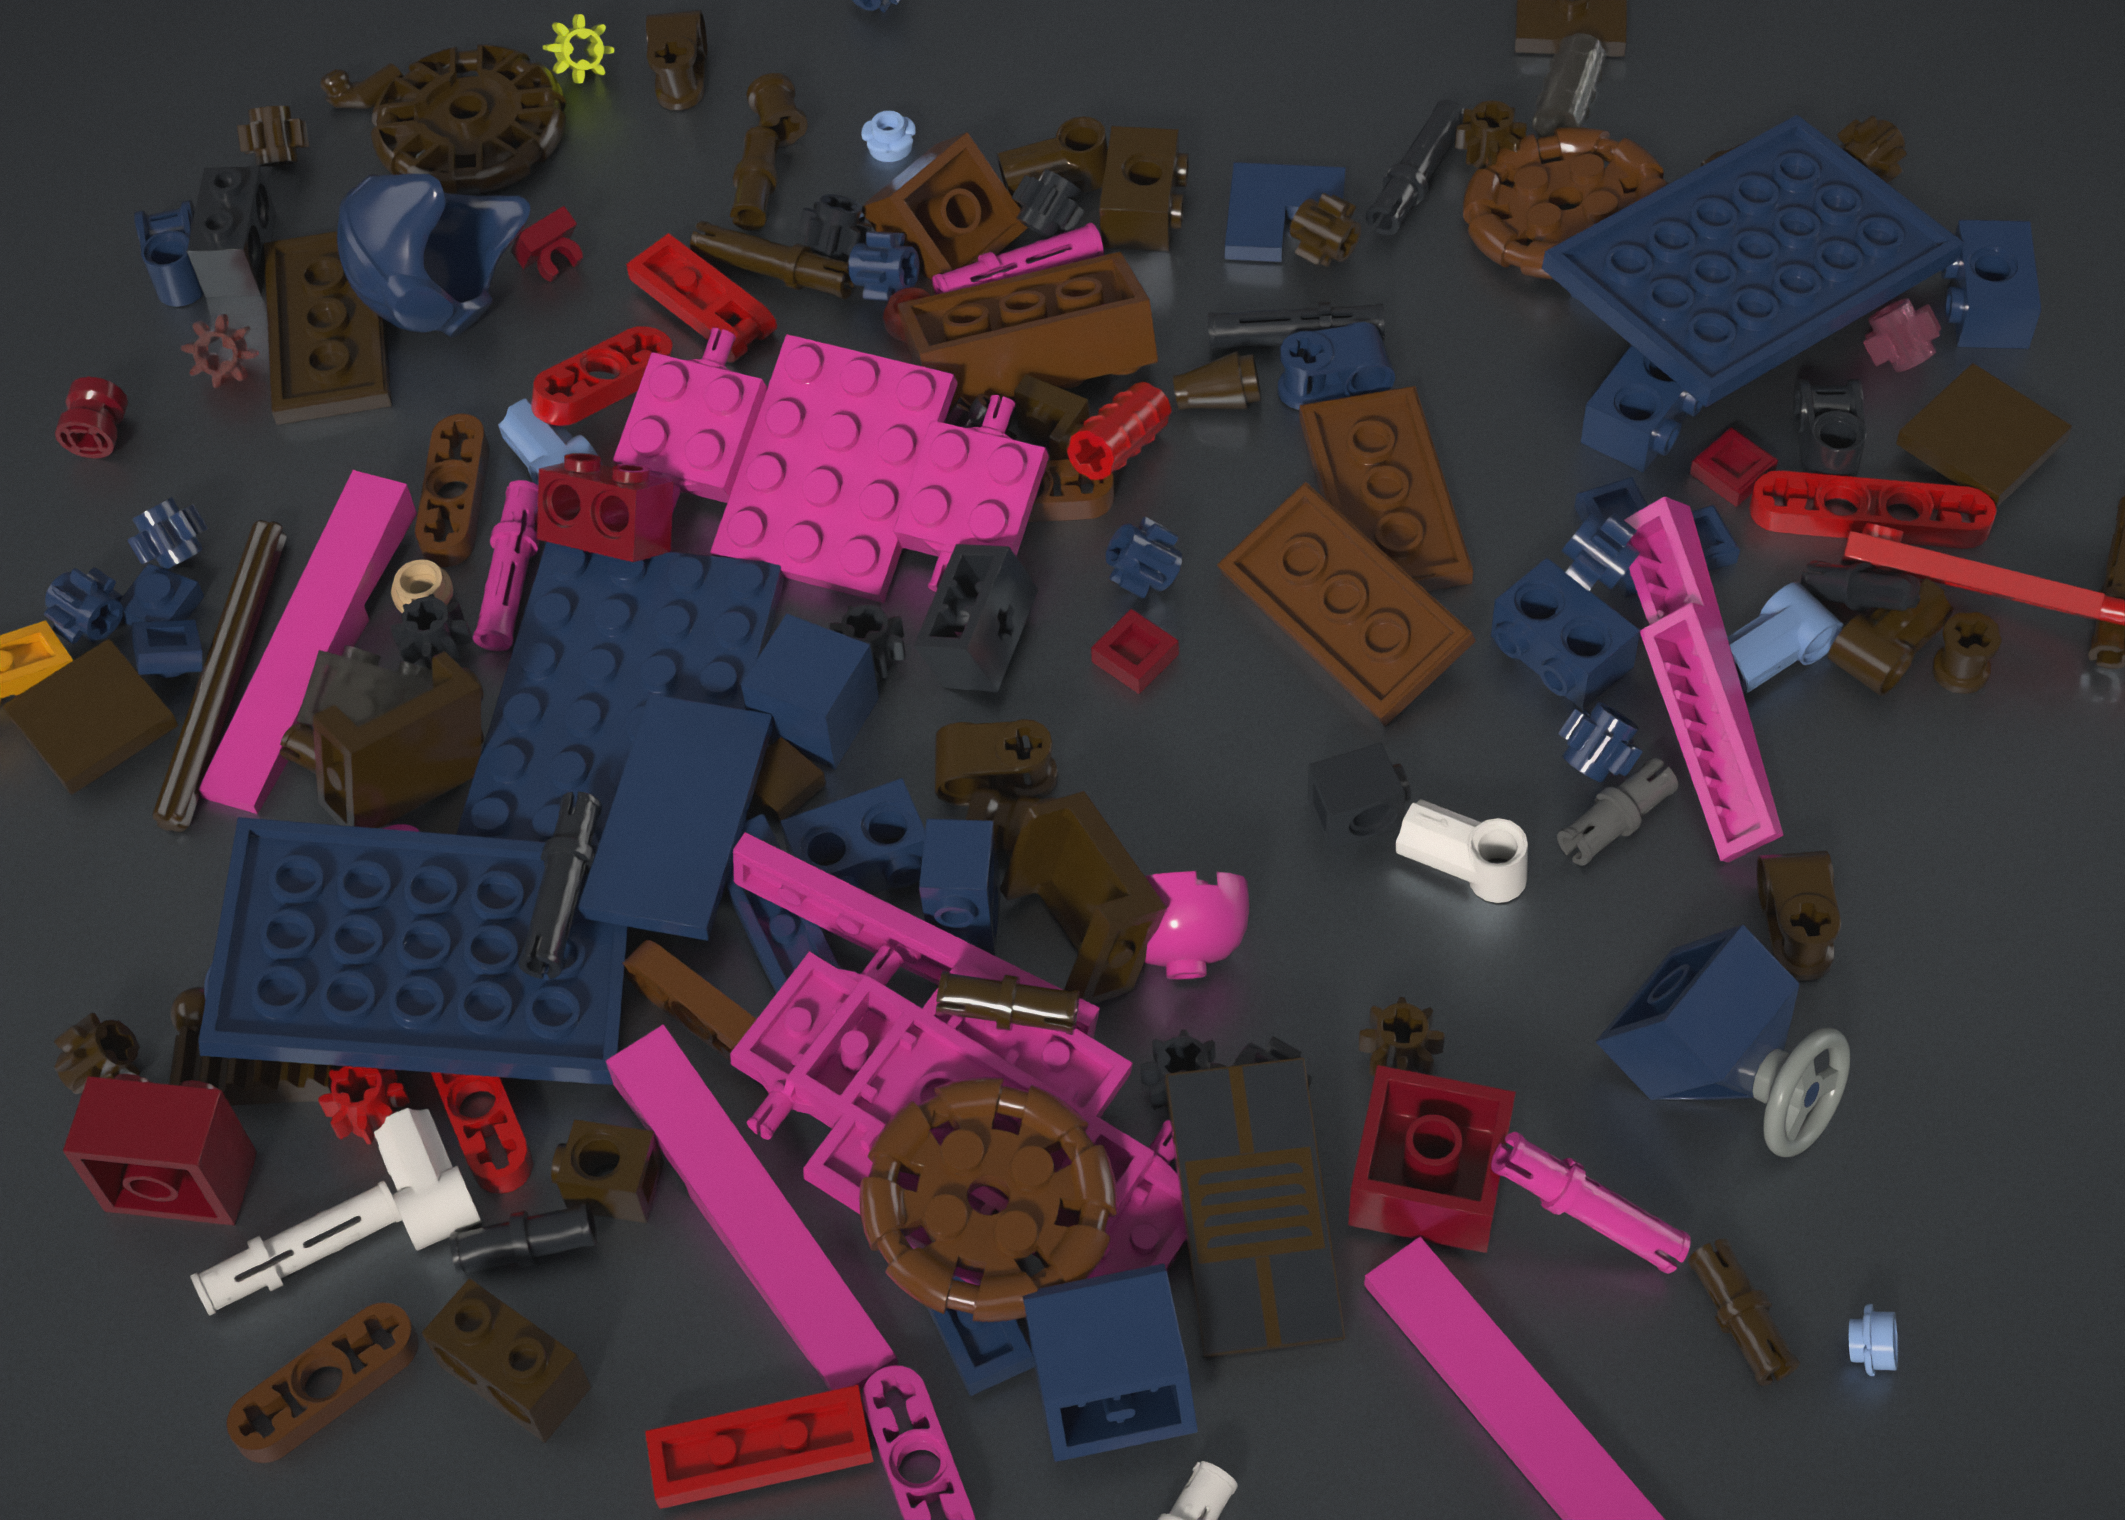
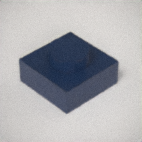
[119,563,205,626]
[132,620,202,678]

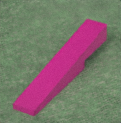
[198,470,417,814]
[1624,496,1784,862]
[606,1024,898,1391]

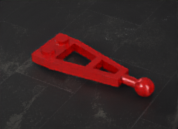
[1842,523,2125,626]

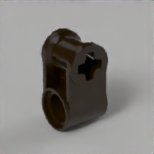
[646,10,708,110]
[935,719,1058,806]
[1756,851,1841,981]

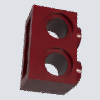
[537,453,674,562]

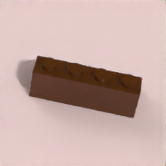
[897,251,1158,415]

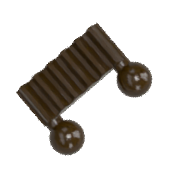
[169,987,333,1105]

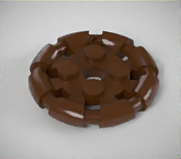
[1463,127,1669,279]
[859,1077,1117,1322]

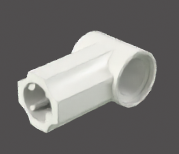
[1396,799,1528,903]
[374,1108,482,1251]

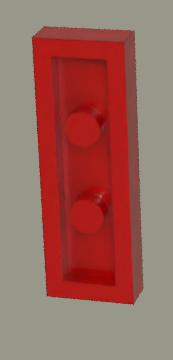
[645,1385,874,1509]

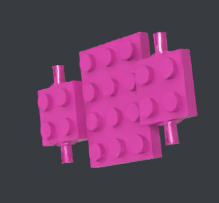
[613,328,1049,603]
[730,945,1187,1285]

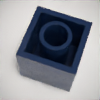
[741,613,879,770]

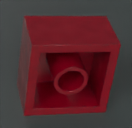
[1348,1065,1516,1253]
[63,1074,257,1226]

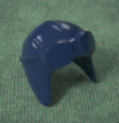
[337,174,530,337]

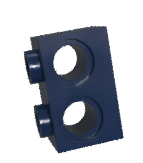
[1581,345,1703,473]
[1491,558,1640,710]
[780,778,925,895]
[919,819,1001,956]

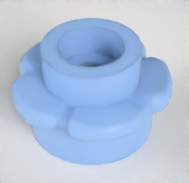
[861,111,916,162]
[1849,1304,1898,1376]

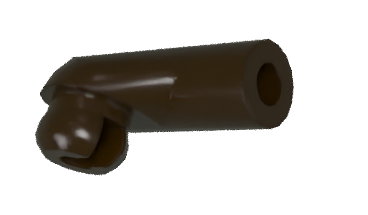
[320,63,403,109]

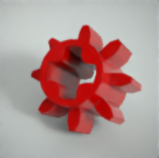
[318,1066,410,1145]

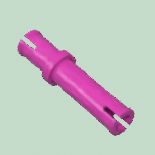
[932,223,1104,295]
[473,480,540,652]
[1491,1132,1691,1274]

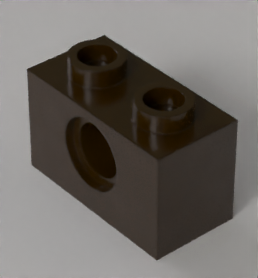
[1099,126,1189,252]

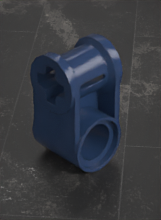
[134,200,204,307]
[1277,322,1395,410]

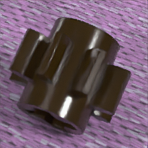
[1455,100,1527,169]
[237,106,309,167]
[1837,115,1907,184]
[1290,193,1361,267]
[1358,997,1445,1076]
[54,1013,140,1095]

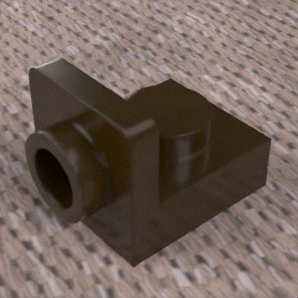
[1014,375,1090,460]

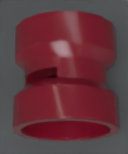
[55,376,128,459]

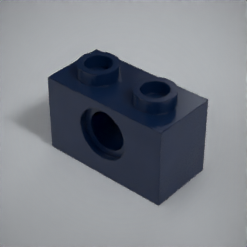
[1941,220,2041,349]

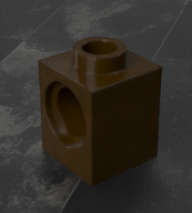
[551,1119,664,1223]

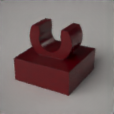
[511,206,583,282]

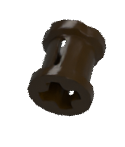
[746,73,808,147]
[1932,612,2002,694]

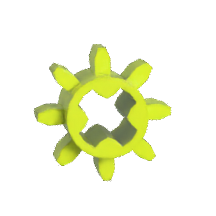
[543,14,614,83]

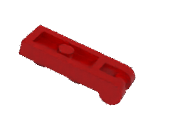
[626,233,777,363]

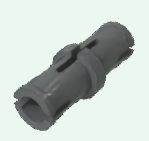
[1557,758,1678,866]

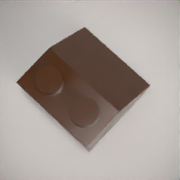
[861,132,1028,280]

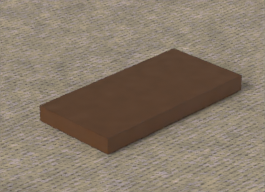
[1299,386,1473,591]
[1217,482,1476,727]

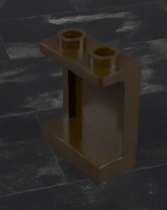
[313,652,484,829]
[1000,791,1167,1004]

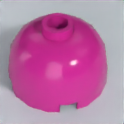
[1145,871,1249,979]

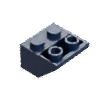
[1023,1263,1198,1462]

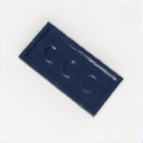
[578,694,774,941]

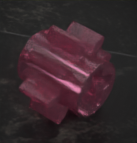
[1863,298,1941,372]

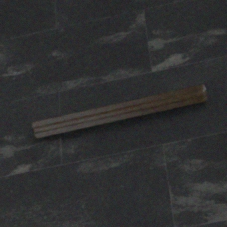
[152,520,287,832]

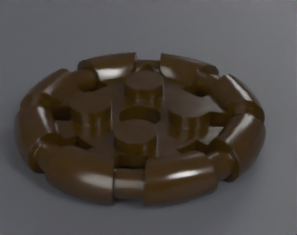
[371,44,566,195]

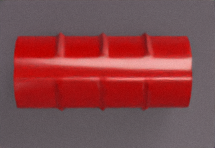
[1067,382,1171,480]

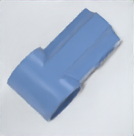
[498,398,603,485]
[1727,582,1844,694]

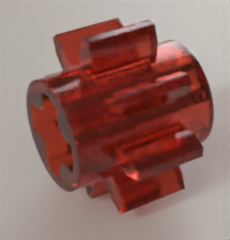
[181,314,259,388]

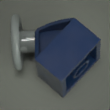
[1595,924,1850,1158]

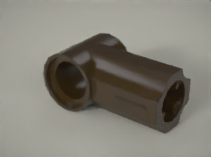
[996,116,1108,196]
[1828,578,1954,696]

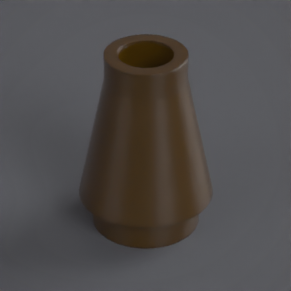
[1173,351,1262,410]

